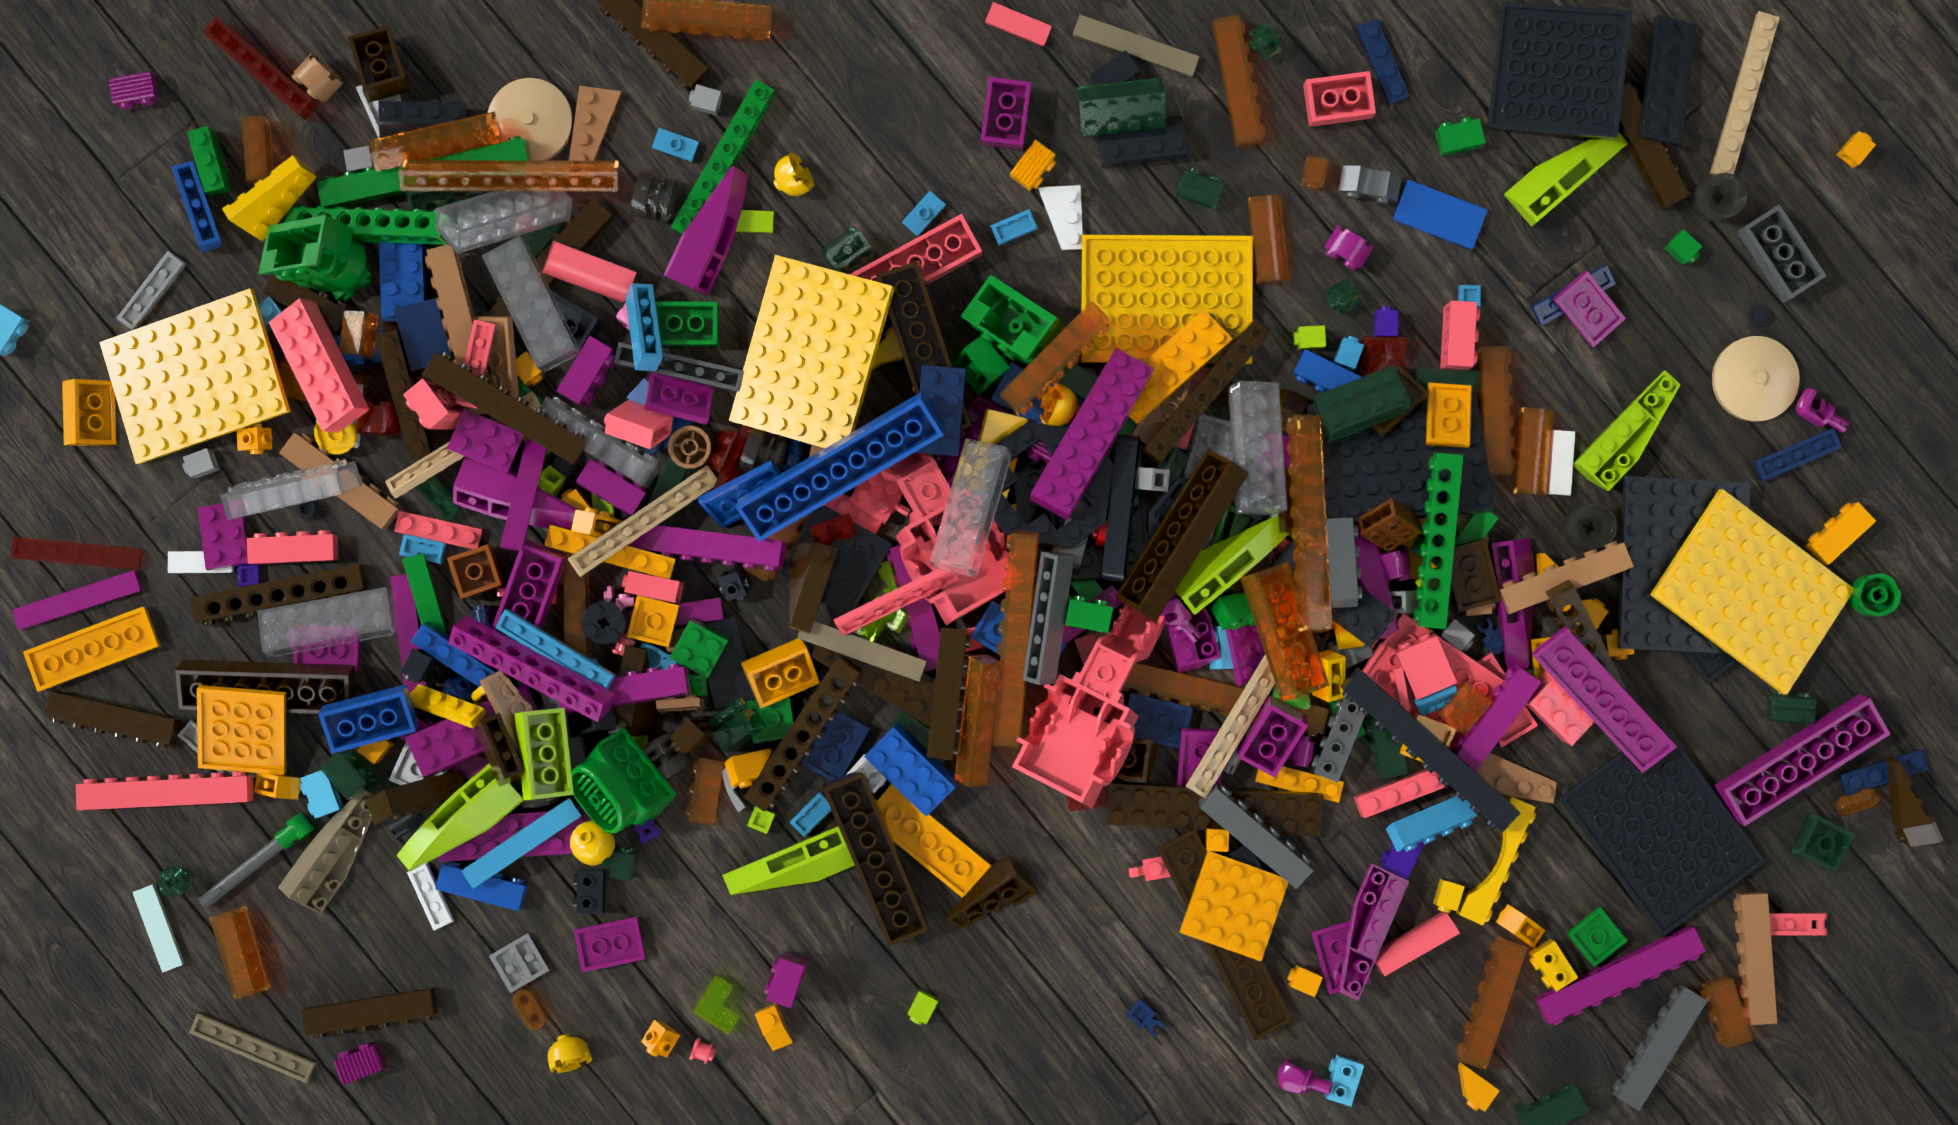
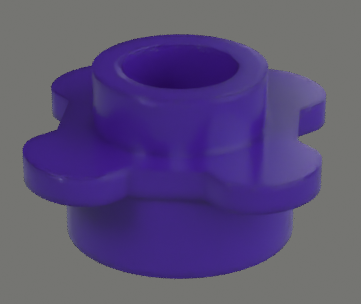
[634,818,660,843]

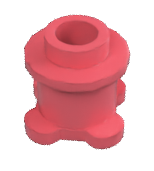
[612,633,637,656]
[689,1038,716,1064]

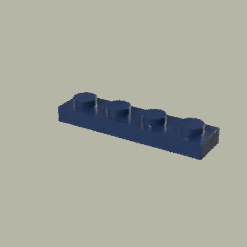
[1357,18,1409,106]
[1530,264,1616,326]
[1753,428,1842,482]
[1838,749,1929,796]

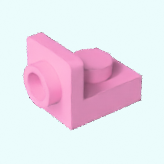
[604,586,636,608]

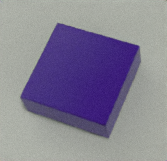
[237,564,262,587]

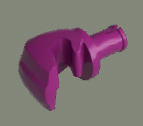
[1796,388,1849,433]
[1160,595,1202,643]
[1277,1058,1333,1096]

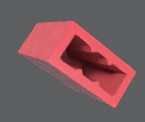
[604,400,673,449]
[622,571,684,604]
[1394,632,1457,700]

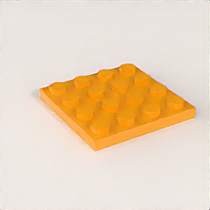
[197,685,286,775]
[1179,851,1288,961]

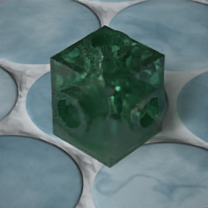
[1248,23,1282,61]
[1325,277,1362,316]
[156,865,194,898]

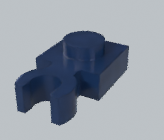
[1475,617,1504,657]
[1125,998,1165,1037]

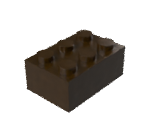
[348,25,410,103]

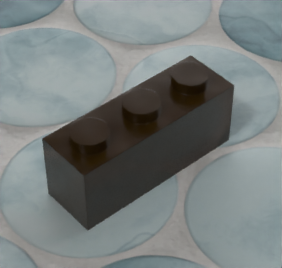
[475,713,525,787]

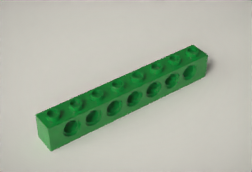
[671,79,776,235]
[285,205,453,245]
[1414,452,1463,629]

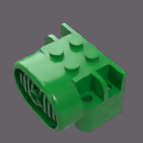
[258,215,366,293]
[961,275,1066,367]
[571,728,677,834]

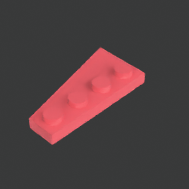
[1477,652,1538,748]

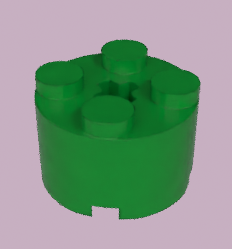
[1849,573,1901,617]

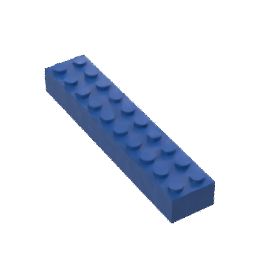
[735,392,945,542]

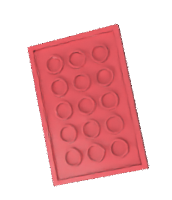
[1362,613,1504,749]

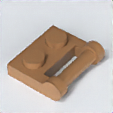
[656,695,704,714]

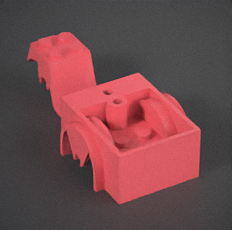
[880,452,1024,626]
[1012,603,1165,808]

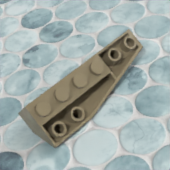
[278,789,375,915]

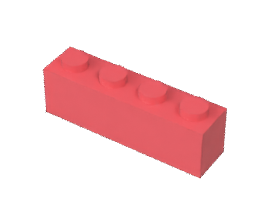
[247,530,339,564]
[1353,769,1445,818]

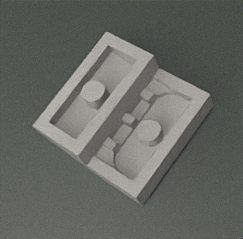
[489,933,549,993]

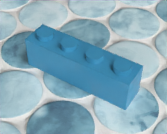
[625,283,663,371]
[1386,796,1478,852]

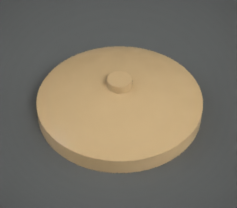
[487,78,573,164]
[1712,336,1800,422]

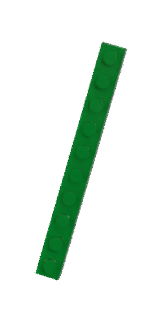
[317,136,533,209]

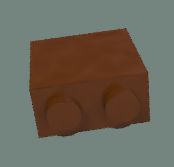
[1358,498,1422,552]

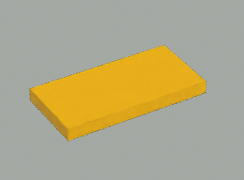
[965,409,1028,499]

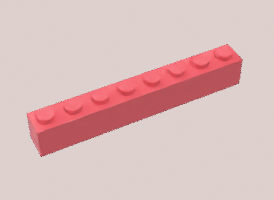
[76,771,254,810]

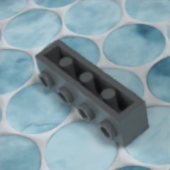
[1326,518,1362,608]
[1311,698,1365,783]

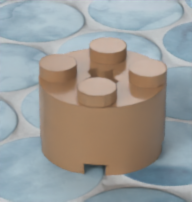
[292,53,344,103]

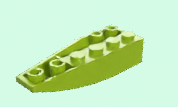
[1504,132,1628,227]
[1573,370,1680,491]
[1175,515,1290,615]
[397,764,524,871]
[722,826,855,895]

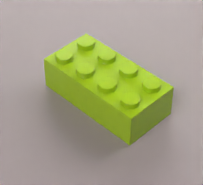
[514,708,574,800]

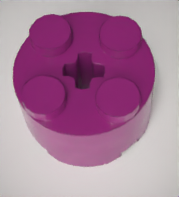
[1324,225,1374,271]
[1379,546,1413,584]

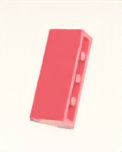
[542,241,637,303]
[1375,911,1460,976]

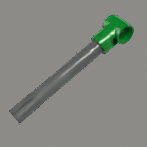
[199,812,315,908]

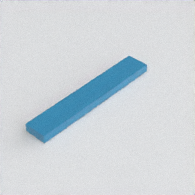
[495,608,616,689]
[461,798,582,889]

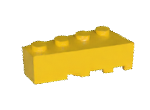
[222,155,316,242]

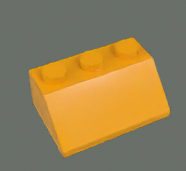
[62,379,116,446]
[741,638,820,708]

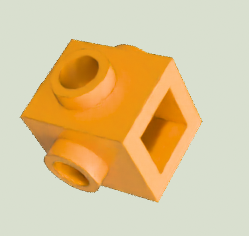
[237,424,272,455]
[1601,629,1634,660]
[641,1020,680,1058]

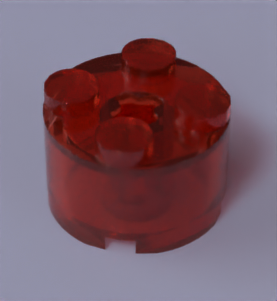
[357,402,401,435]

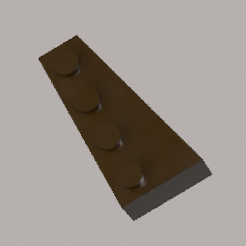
[366,769,465,825]

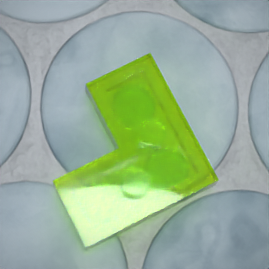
[878,561,897,594]
[856,596,910,643]
[692,975,741,1035]

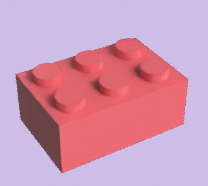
[1303,71,1376,127]
[1440,301,1480,371]
[403,379,465,430]
[1525,670,1594,746]

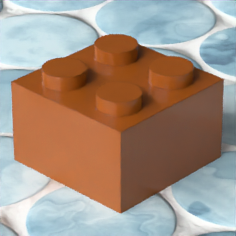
[447,544,506,599]

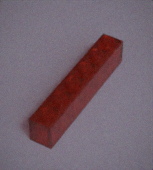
[203,16,319,120]

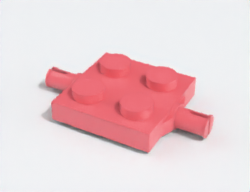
[848,473,911,524]

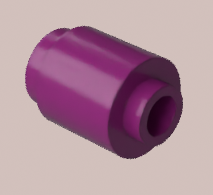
[1291,735,1315,767]

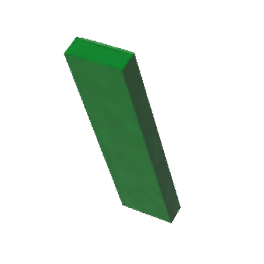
[402,553,448,635]

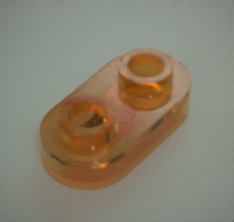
[1835,789,1880,816]
[512,989,546,1030]

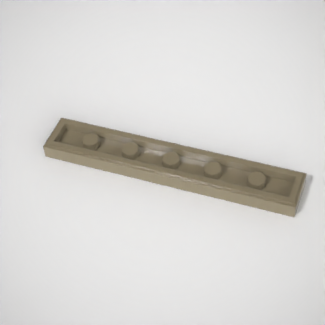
[1072,15,1200,78]
[797,622,927,682]
[189,1012,317,1083]

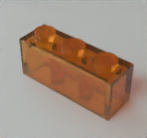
[242,116,274,185]
[685,757,726,826]
[1702,976,1753,1048]

